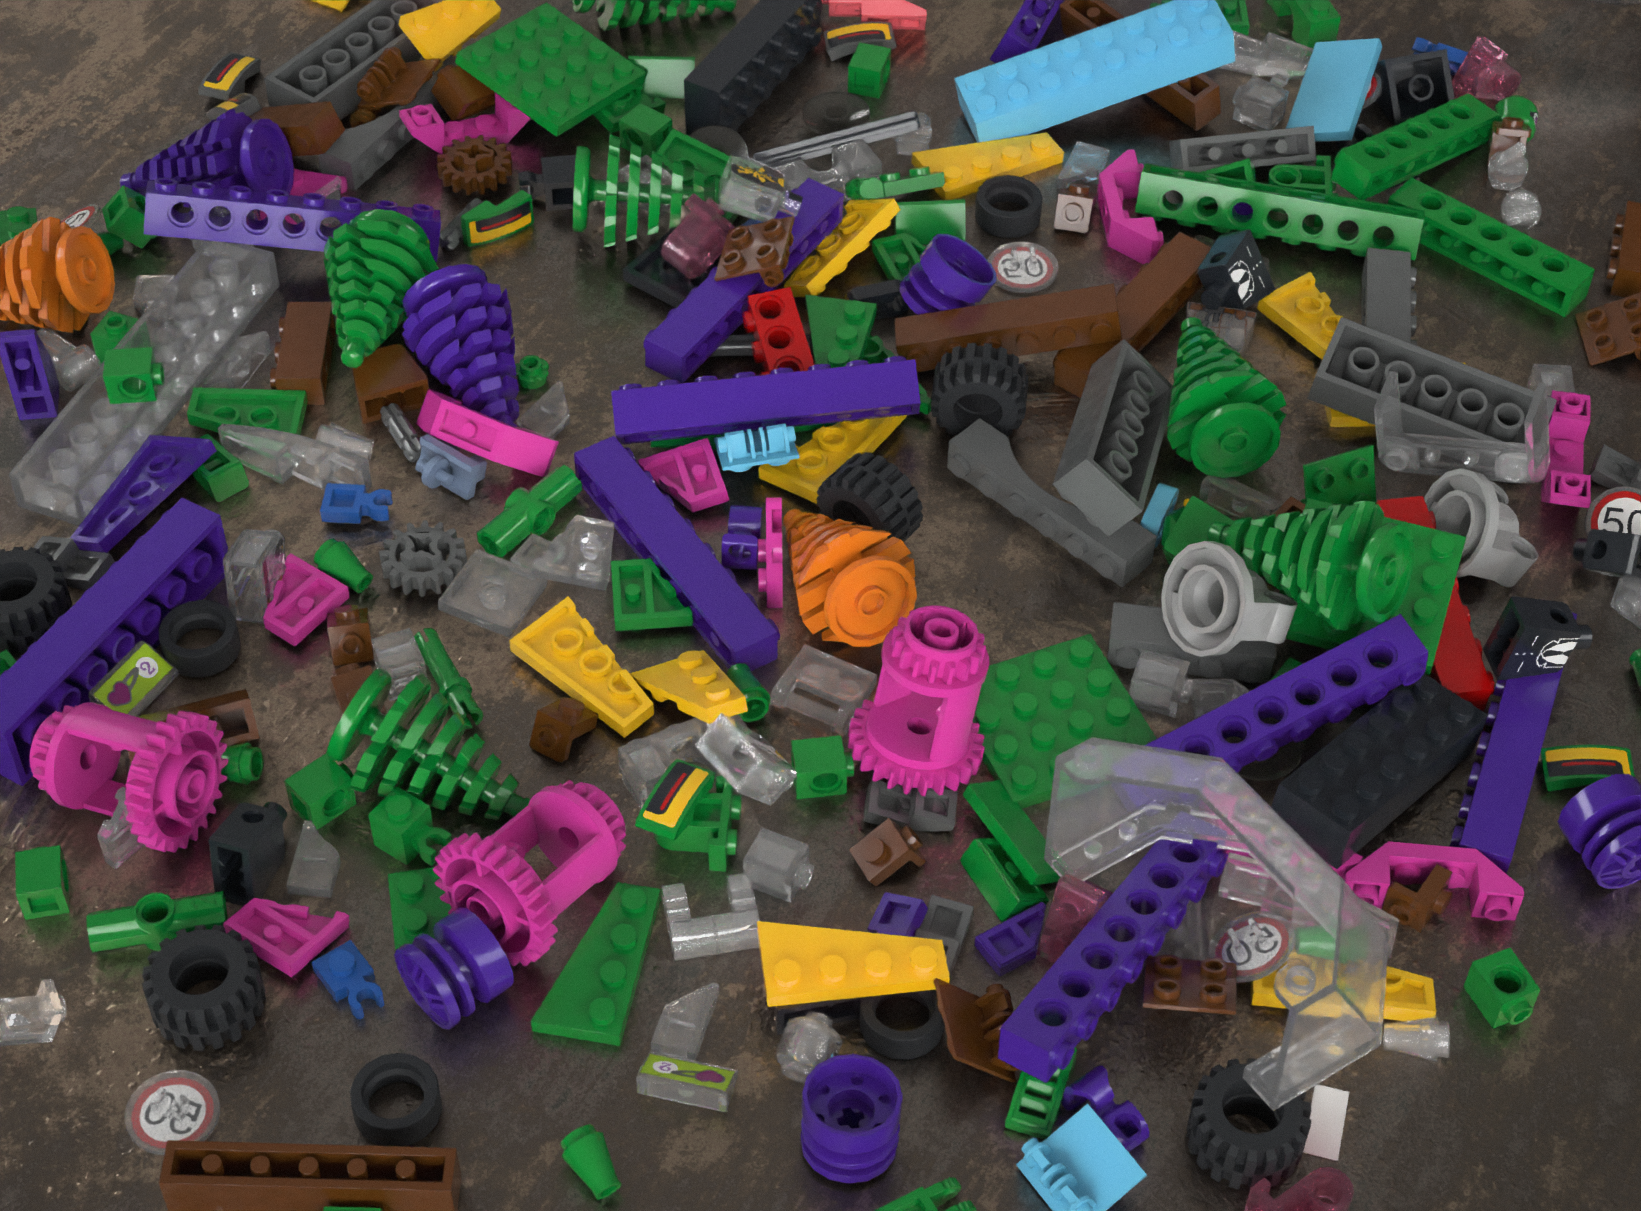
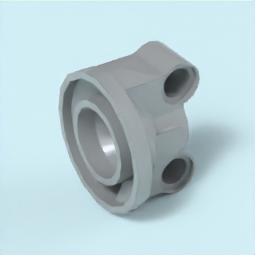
[1424,468,1539,587]
[1161,541,1298,657]

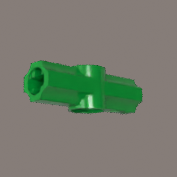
[477,464,582,559]
[86,891,228,952]

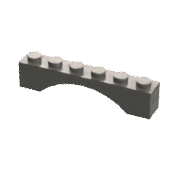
[318,55,457,190]
[947,418,1157,587]

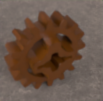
[437,135,512,196]

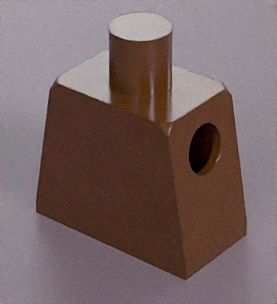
[352,344,429,424]

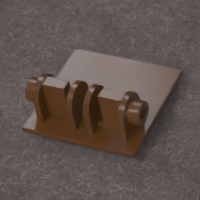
[357,47,441,109]
[714,216,795,287]
[1575,292,1641,366]
[1143,954,1237,1015]
[933,978,1019,1083]

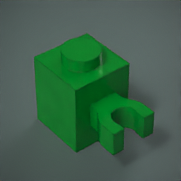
[368,786,453,866]

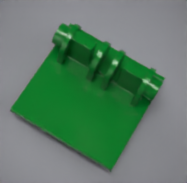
[1300,445,1376,505]

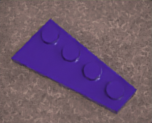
[70,435,217,553]

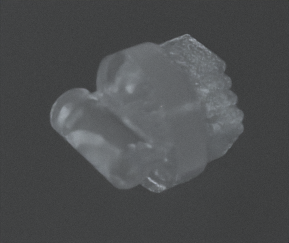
[894,112,932,156]
[1488,142,1529,192]
[1500,188,1541,230]

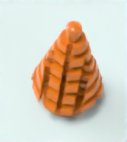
[0,217,115,333]
[783,509,917,647]

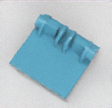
[714,423,799,472]
[1016,1104,1147,1211]

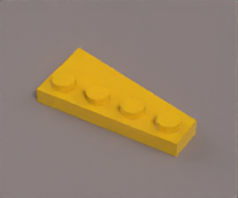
[911,132,1064,200]
[784,198,901,297]
[757,921,950,1007]

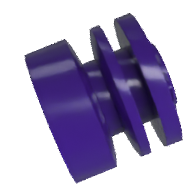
[899,234,996,315]
[1557,774,1641,889]
[394,907,514,1030]
[800,1054,903,1184]

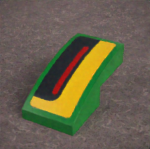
[460,190,534,247]
[1541,744,1635,792]
[635,758,715,841]

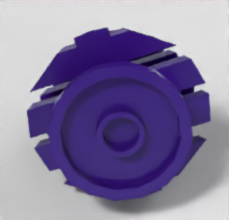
[120,108,294,220]
[402,264,519,427]

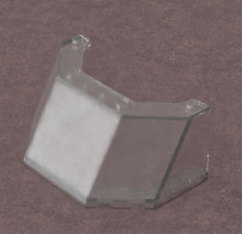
[1044,737,1389,1111]

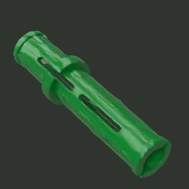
[413,628,484,729]

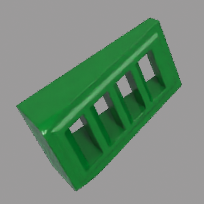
[192,434,249,502]
[1004,1047,1077,1140]

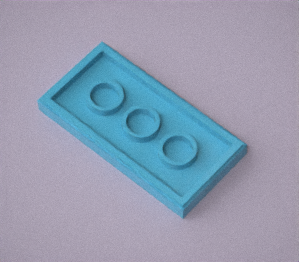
[1286,38,1382,142]

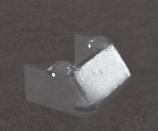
[1374,371,1550,484]

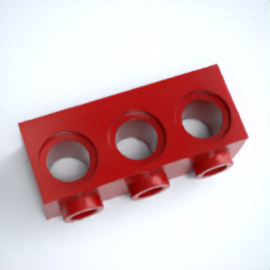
[742,287,815,375]

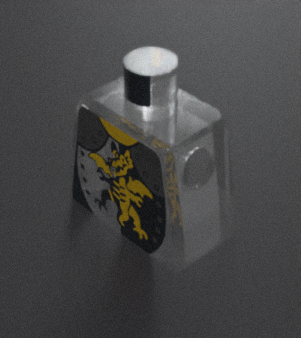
[718,151,803,222]

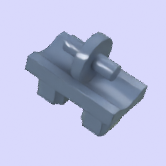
[415,434,487,500]

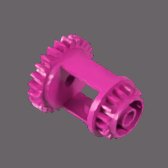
[847,605,989,796]
[30,702,228,853]
[433,780,626,966]

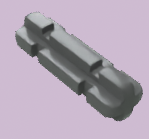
[439,198,484,251]
[380,403,421,463]

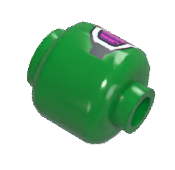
[1494,95,1538,142]

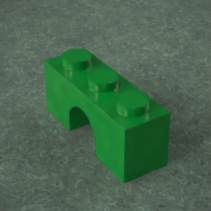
[1266,0,1341,55]

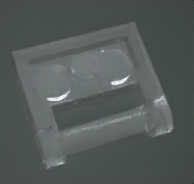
[770,644,877,736]

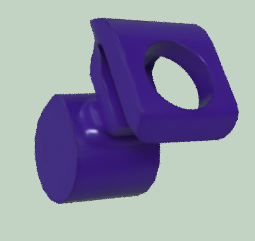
[721,505,763,570]
[1062,1065,1150,1152]

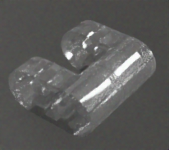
[661,872,760,961]

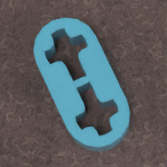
[1140,483,1179,548]

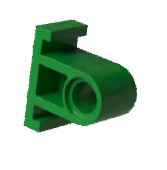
[1267,155,1338,227]
[654,776,742,872]

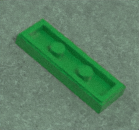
[962,780,1070,886]

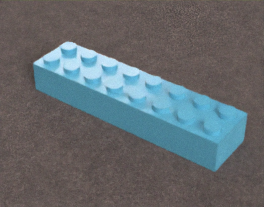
[954,0,1235,143]

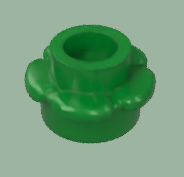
[515,355,549,389]

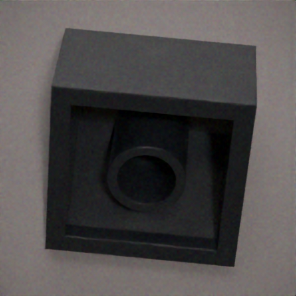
[1373,49,1455,127]

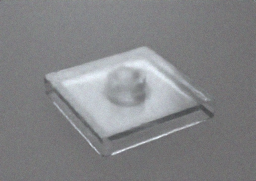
[438,549,547,638]

